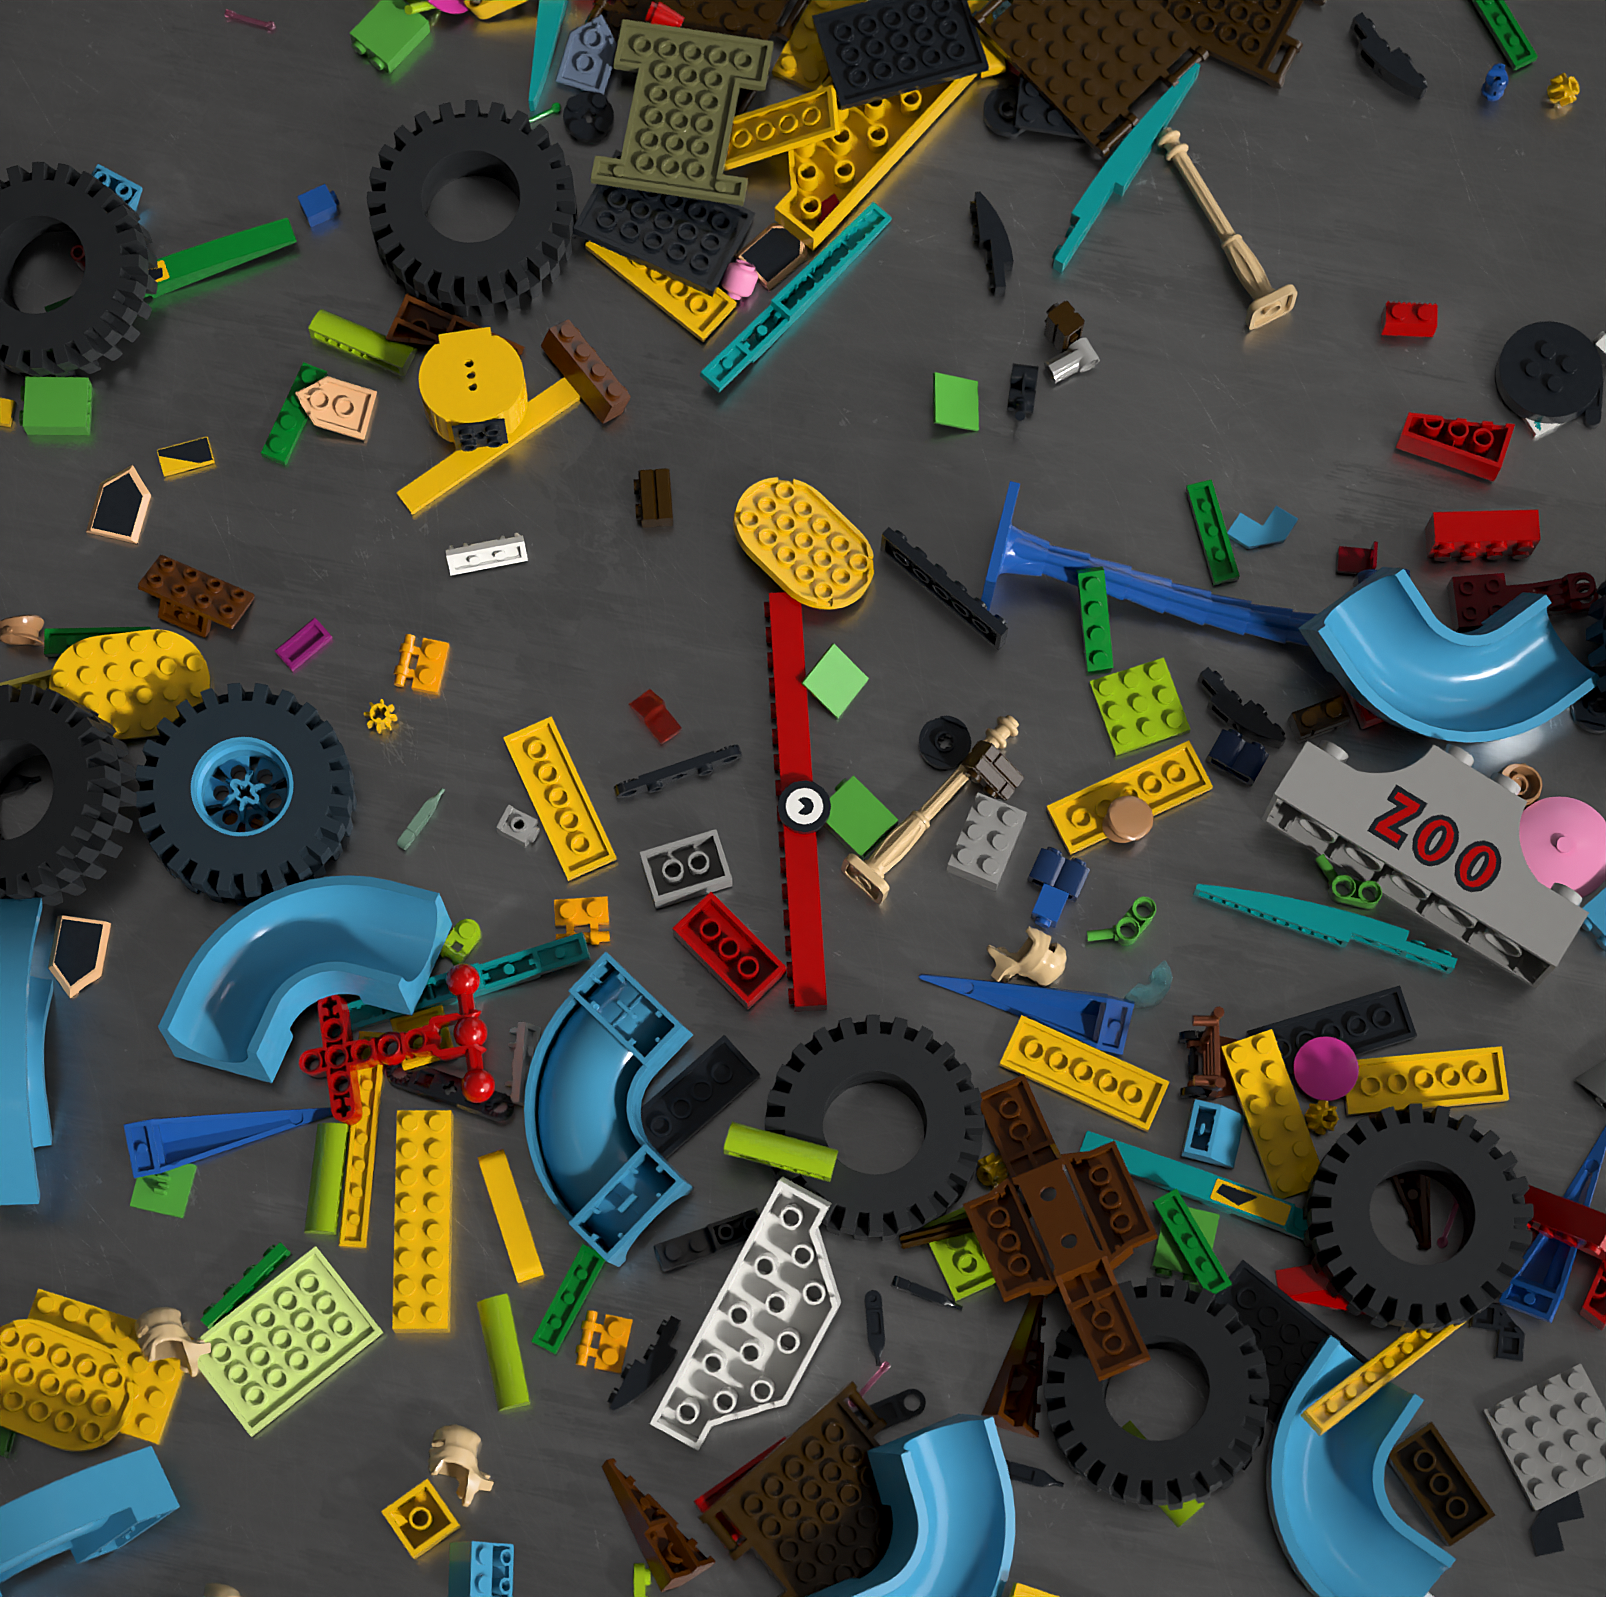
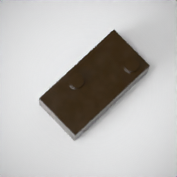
[1387,1422,1496,1547]

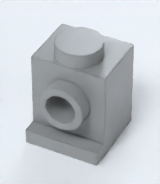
[496,804,540,848]

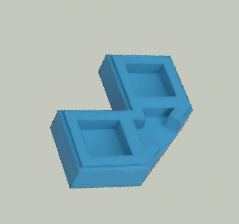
[1227,505,1298,550]

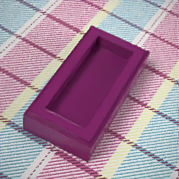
[275,617,333,672]

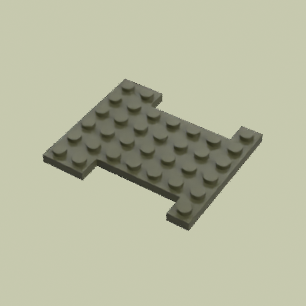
[591,19,774,206]

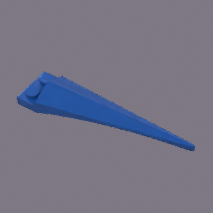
[919,974,1135,1055]
[124,1107,332,1178]
[1499,1126,1606,1323]

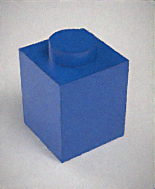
[297,184,340,228]
[1030,883,1069,928]

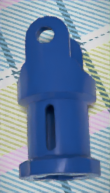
[1481,64,1509,101]

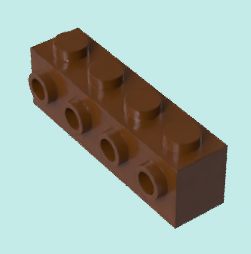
[540,319,631,424]

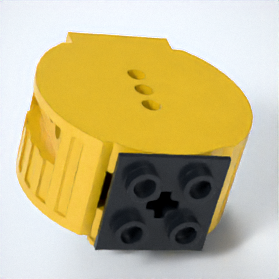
[419,327,528,452]

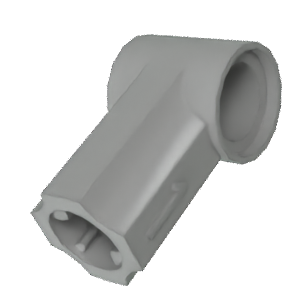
[1044,337,1100,383]

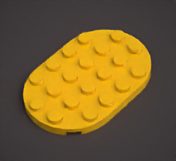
[733,477,874,609]
[49,629,210,741]
[0,1319,134,1452]

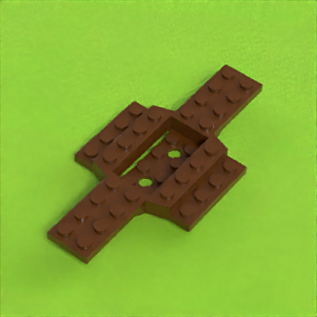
[963,1074,1158,1382]

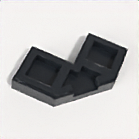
[1469,1302,1525,1362]
[1529,1490,1584,1557]

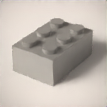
[946,793,1027,891]
[639,829,732,909]

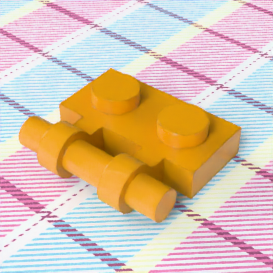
[393,634,450,695]
[554,896,610,945]
[575,1310,633,1375]

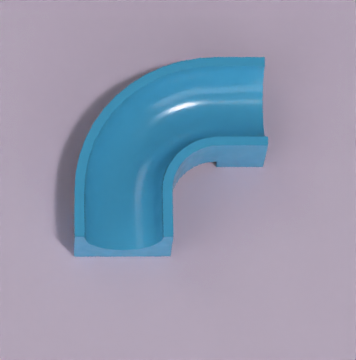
[1298,567,1600,743]
[158,875,452,1083]
[0,898,54,1205]
[524,952,694,1267]
[1266,1336,1456,1597]
[807,1414,1015,1597]
[0,1446,180,1597]

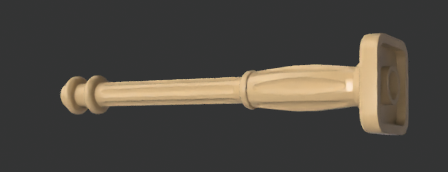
[1157,128,1298,330]
[841,715,1019,904]

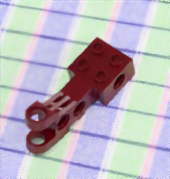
[1447,572,1600,633]

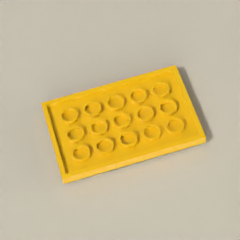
[27,1289,195,1445]

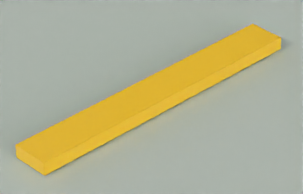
[396,377,582,515]
[339,1031,384,1249]
[1301,1319,1469,1436]

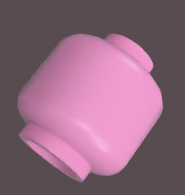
[721,259,758,300]

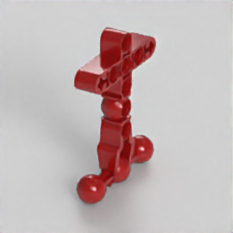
[298,964,495,1125]

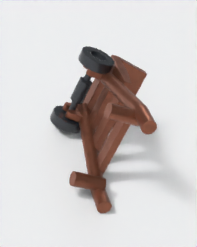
[1179,1006,1239,1099]

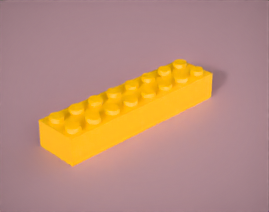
[392,1110,454,1333]

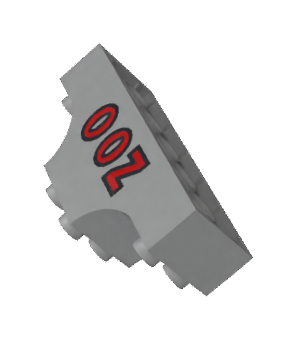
[1261,740,1589,988]

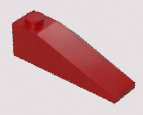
[1275,1264,1366,1315]

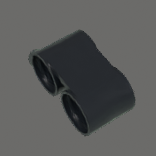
[1007,363,1039,421]

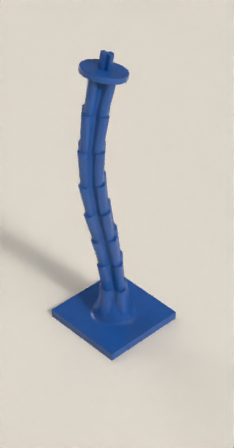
[981,481,1317,646]

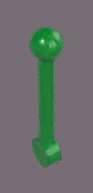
[529,102,561,123]

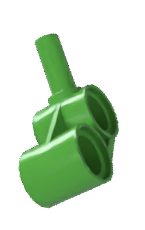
[1315,854,1382,909]
[1086,897,1156,946]

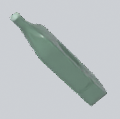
[396,787,445,850]

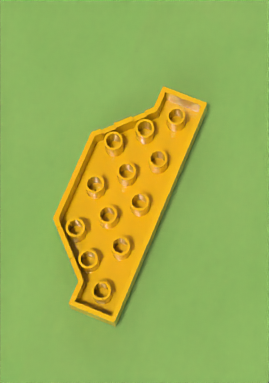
[774,74,978,251]

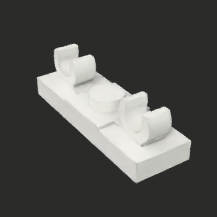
[445,533,528,575]
[505,1022,541,1106]

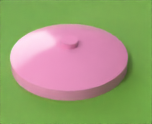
[1519,796,1606,898]

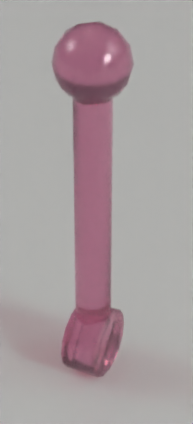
[224,10,276,31]
[1436,1197,1459,1248]
[849,1361,891,1407]

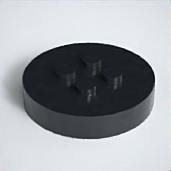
[1496,321,1603,424]

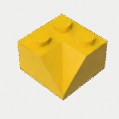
[381,1479,461,1560]

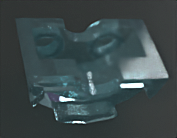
[1124,960,1173,1009]

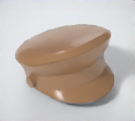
[0,615,44,646]
[1498,763,1542,809]
[1102,796,1154,843]

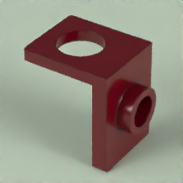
[1337,541,1378,574]

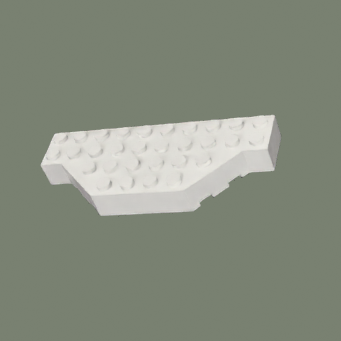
[650,1177,841,1451]

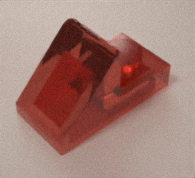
[629,689,682,746]

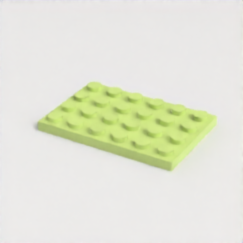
[197,1246,383,1437]

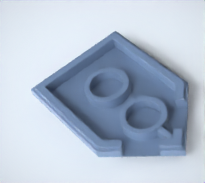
[555,15,617,94]

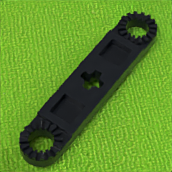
[613,744,742,799]
[386,1063,514,1121]
[854,1388,926,1432]

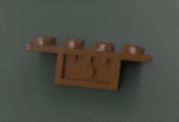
[138,555,255,638]

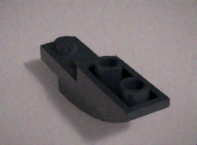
[1350,12,1428,100]
[970,191,1014,297]
[1198,667,1286,749]
[653,1208,760,1272]
[607,1315,681,1413]

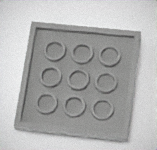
[1482,1363,1606,1512]

